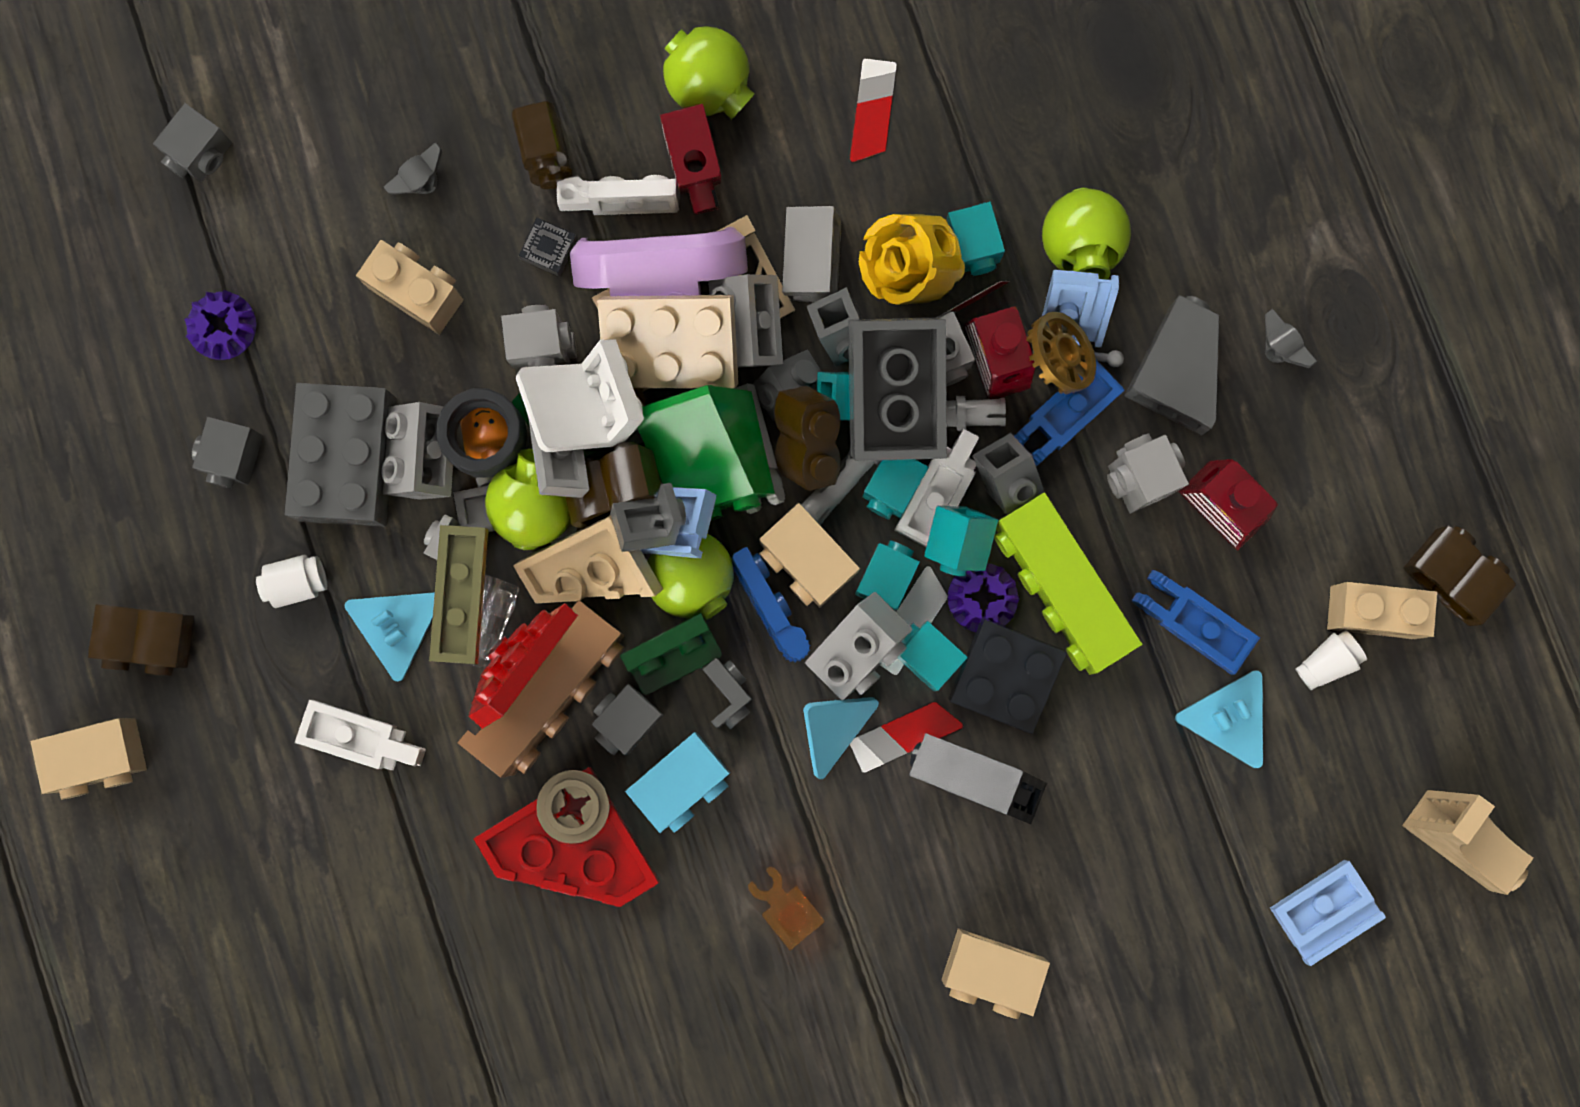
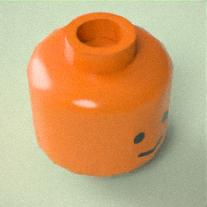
[460,408,508,459]

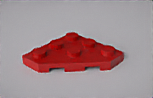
[468,603,578,729]
[473,767,660,907]

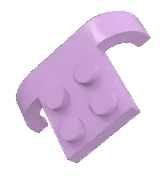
[570,227,748,296]

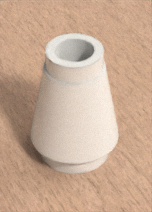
[1295,630,1367,690]

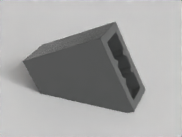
[1124,295,1219,435]

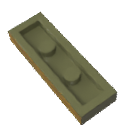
[429,525,488,664]

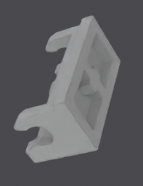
[782,206,842,302]

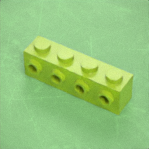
[994,492,1143,675]

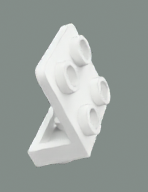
[516,339,644,452]

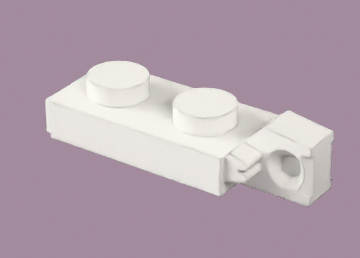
[557,175,679,215]
[894,429,979,547]
[295,700,426,770]

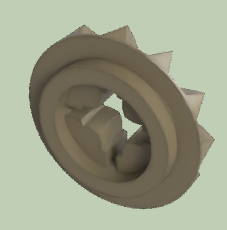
[536,770,610,844]

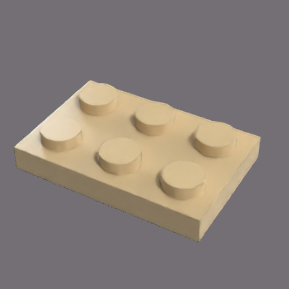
[597,295,738,388]

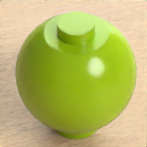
[663,26,754,119]
[1042,188,1131,280]
[485,449,571,550]
[647,534,734,620]

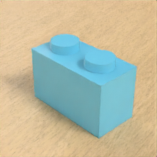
[625,732,731,833]

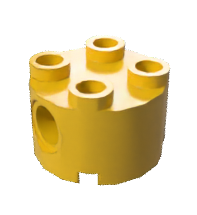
[859,214,965,305]

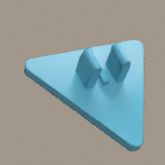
[345,593,435,681]
[1175,671,1263,768]
[803,697,879,779]

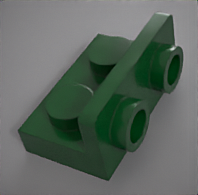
[620,614,722,695]

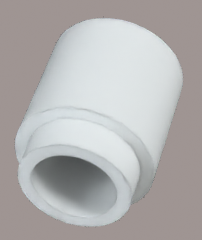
[256,555,327,608]

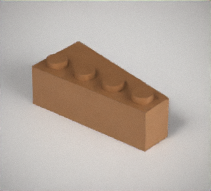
[457,601,625,778]

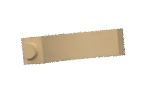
[1402,790,1533,895]

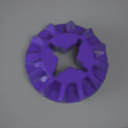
[184,290,256,360]
[948,563,1019,632]

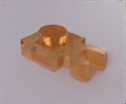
[748,865,825,950]

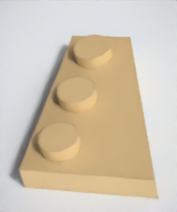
[513,515,663,603]

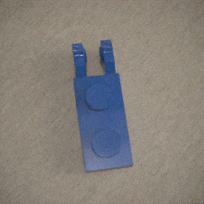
[1014,360,1125,467]
[731,547,811,663]
[1132,570,1260,675]

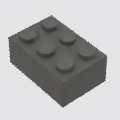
[848,317,947,461]
[285,383,397,527]

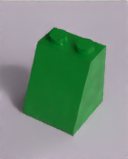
[637,385,775,521]

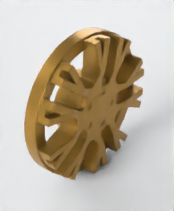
[1026,312,1096,394]

